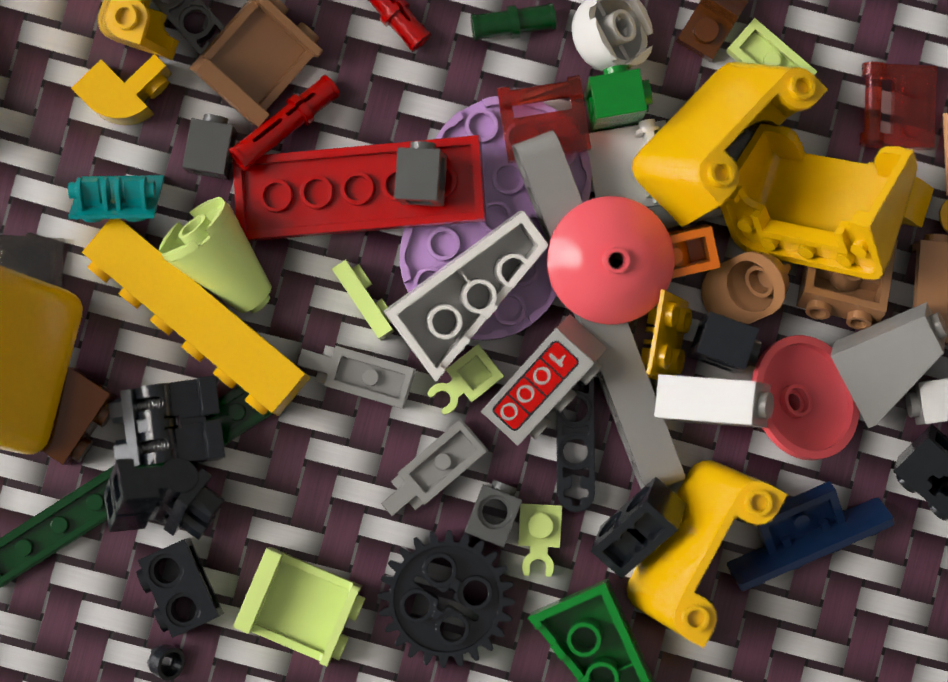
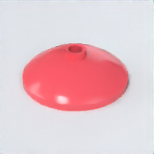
[547,196,674,325]
[752,335,860,461]

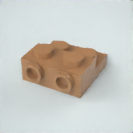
[796,240,898,330]

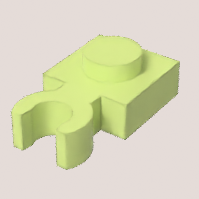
[427,344,504,415]
[518,503,562,577]

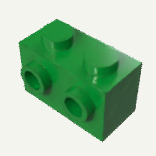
[584,65,653,133]

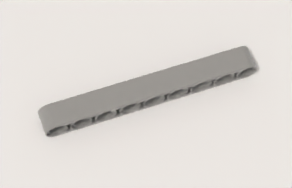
[512,130,685,489]

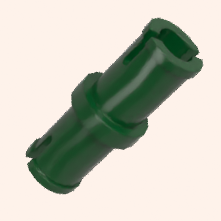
[470,3,556,41]

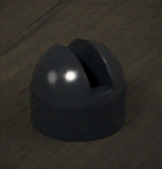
[147,644,185,681]

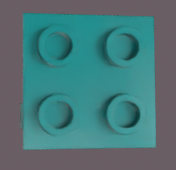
[68,175,164,222]

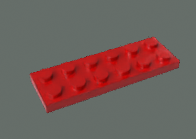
[233,135,487,241]

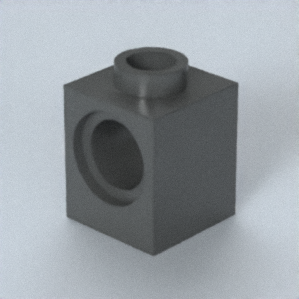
[182,114,237,180]
[394,141,447,207]
[464,480,522,547]

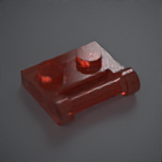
[859,62,937,150]
[496,75,591,164]

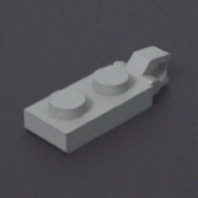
[297,345,416,409]
[381,419,488,516]

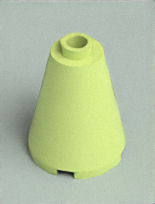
[159,197,272,313]

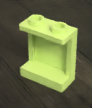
[233,547,366,667]

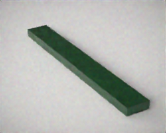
[0,386,273,588]

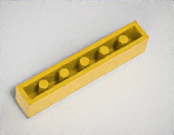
[82,219,311,416]

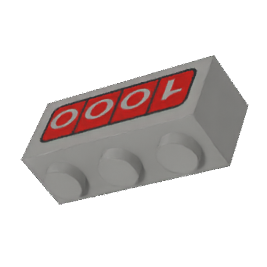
[481,314,608,446]

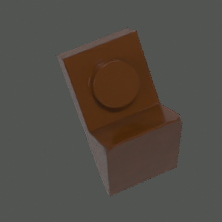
[676,0,749,63]

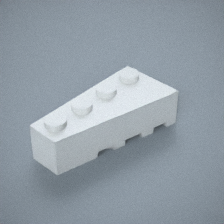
[383,211,549,382]

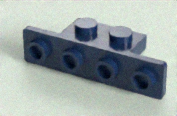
[727,481,895,591]

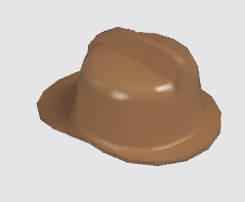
[701,251,792,325]

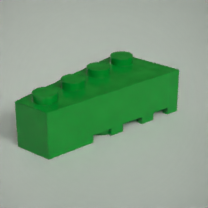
[527,578,655,682]

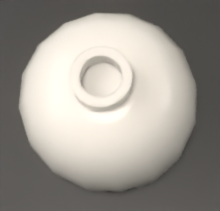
[572,0,653,70]

